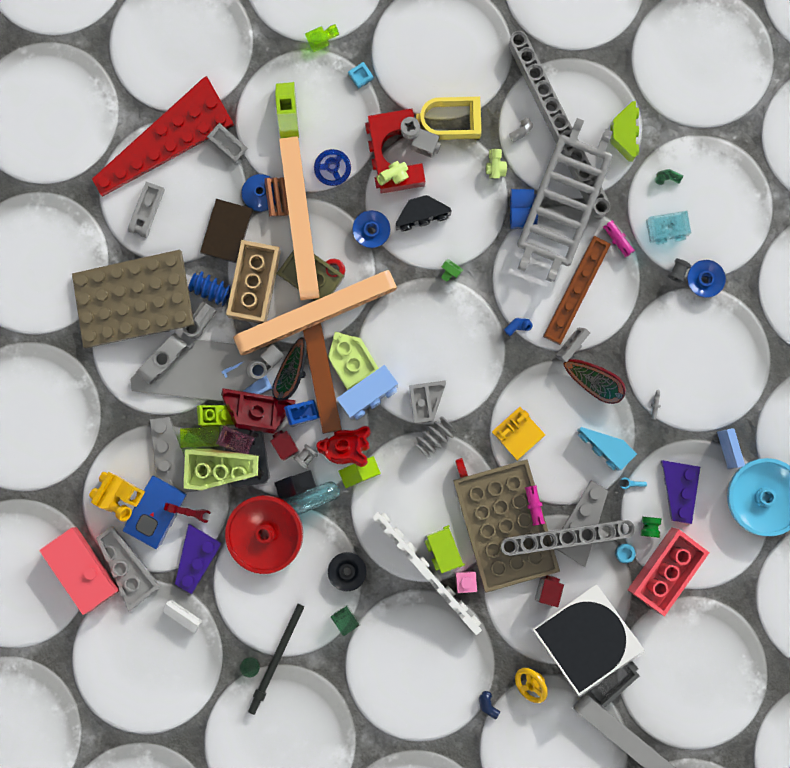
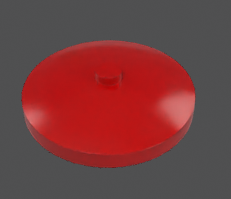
[225,495,303,574]

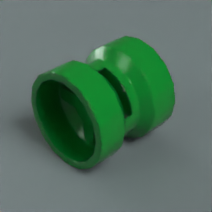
[640,516,662,538]

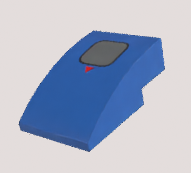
[123,476,187,549]

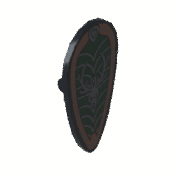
[272,337,307,401]

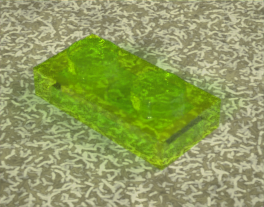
[180,427,220,448]

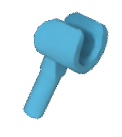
[620,477,647,489]

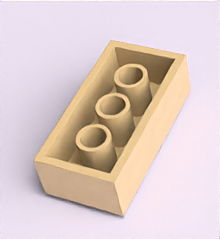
[226,240,281,324]

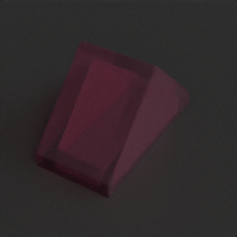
[216,425,254,454]

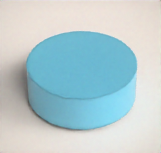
[615,544,636,563]

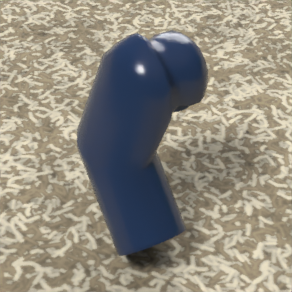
[479,691,501,720]

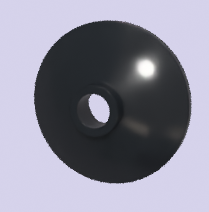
[328,552,367,591]

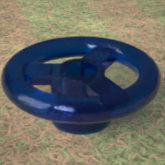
[314,149,351,186]

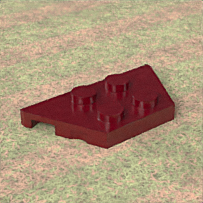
[221,388,296,434]

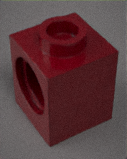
[270,430,300,461]

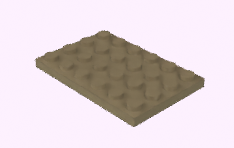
[72,250,194,348]
[453,459,560,593]

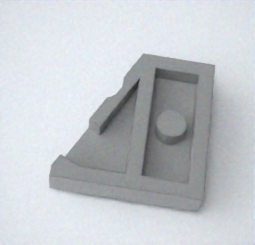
[409,380,446,424]

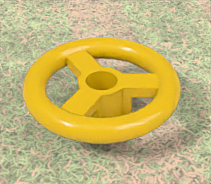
[515,668,548,703]

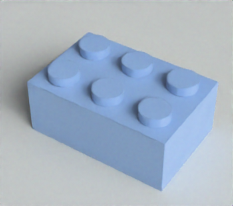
[337,365,398,420]

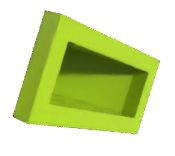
[338,456,381,488]

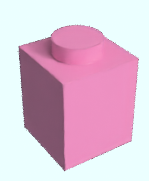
[455,571,477,593]

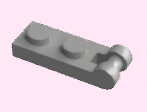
[128,182,165,238]

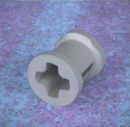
[293,444,318,469]

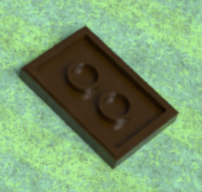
[200,199,253,263]

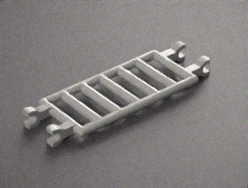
[517,118,613,282]

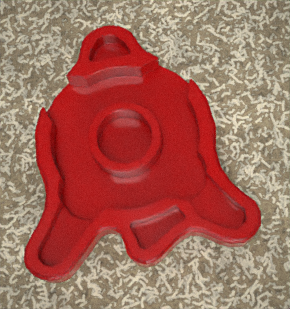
[316,426,371,467]

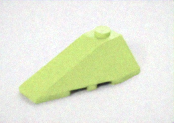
[184,448,259,490]

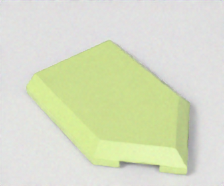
[328,332,379,390]

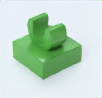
[441,259,463,282]

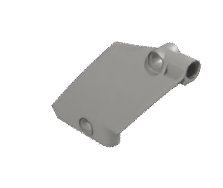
[130,333,284,401]

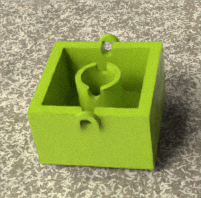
[424,525,465,574]

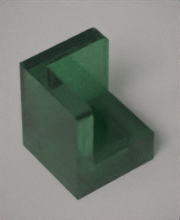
[331,605,360,636]

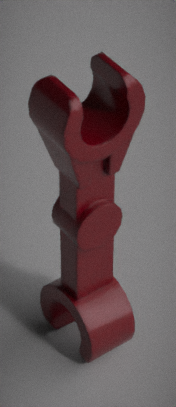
[164,503,211,523]

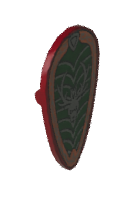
[563,359,626,404]

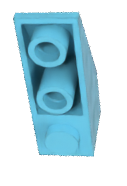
[577,427,637,471]

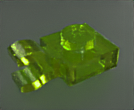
[305,24,339,52]

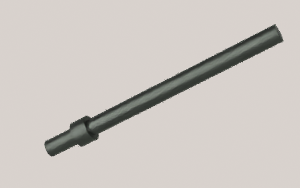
[248,603,305,715]

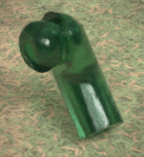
[655,169,684,185]

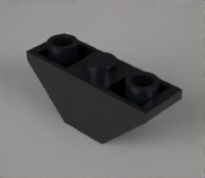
[395,195,452,232]

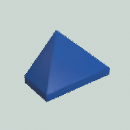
[284,400,320,427]

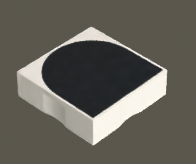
[532,584,644,698]

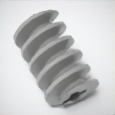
[414,416,456,458]

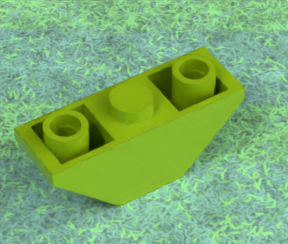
[275,82,299,138]
[610,101,639,162]
[197,405,234,427]

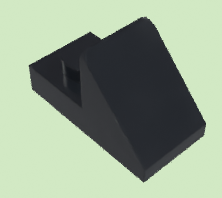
[274,470,317,500]

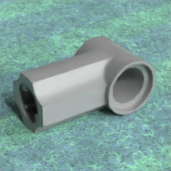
[183,301,217,339]

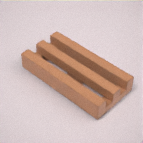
[264,177,289,217]

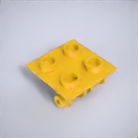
[492,407,545,460]

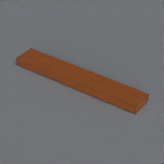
[543,236,611,345]
[303,323,342,434]

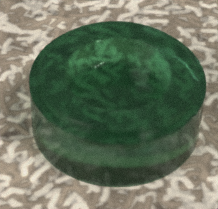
[240,657,260,678]

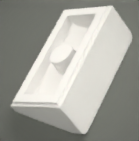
[163,600,202,633]

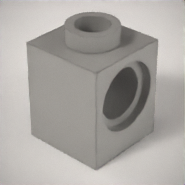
[411,128,441,158]

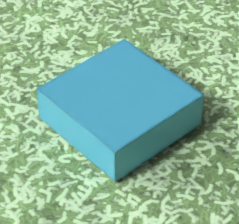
[348,62,374,89]

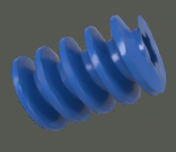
[188,271,231,307]

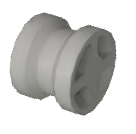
[401,117,420,140]

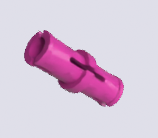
[603,220,635,258]
[525,485,545,526]

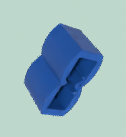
[510,189,538,229]

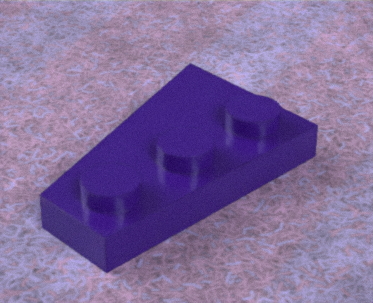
[661,460,700,524]
[175,524,223,594]

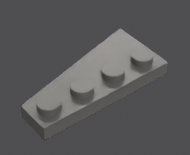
[150,417,198,493]
[556,481,608,567]
[96,526,160,612]

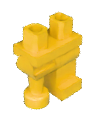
[89,472,145,522]

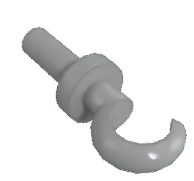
[651,390,661,420]

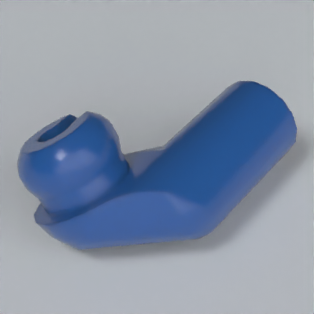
[504,318,533,336]

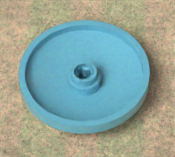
[727,458,790,536]

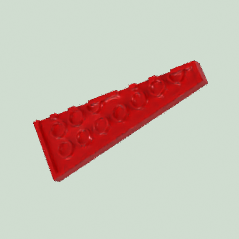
[92,76,234,197]

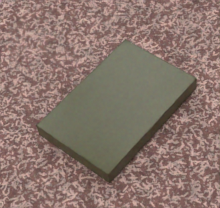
[276,250,345,301]

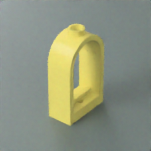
[416,96,481,140]

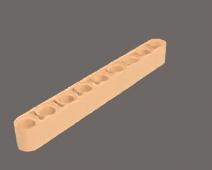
[279,136,320,301]
[233,270,397,356]

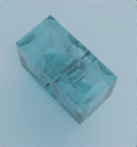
[646,211,691,245]

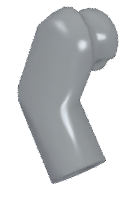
[509,118,533,142]

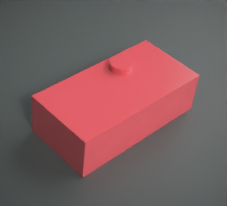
[39,527,119,615]
[628,527,710,616]

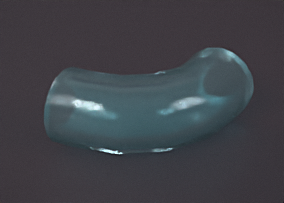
[287,481,340,515]

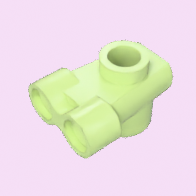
[486,149,507,179]
[376,161,409,186]

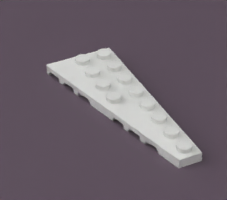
[372,512,482,635]

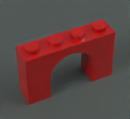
[365,108,426,194]

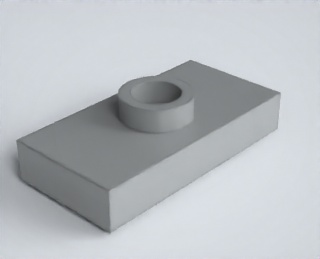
[207,123,248,163]
[555,327,590,362]

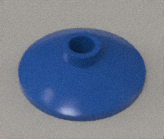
[242,174,276,212]
[353,210,390,248]
[687,260,726,298]

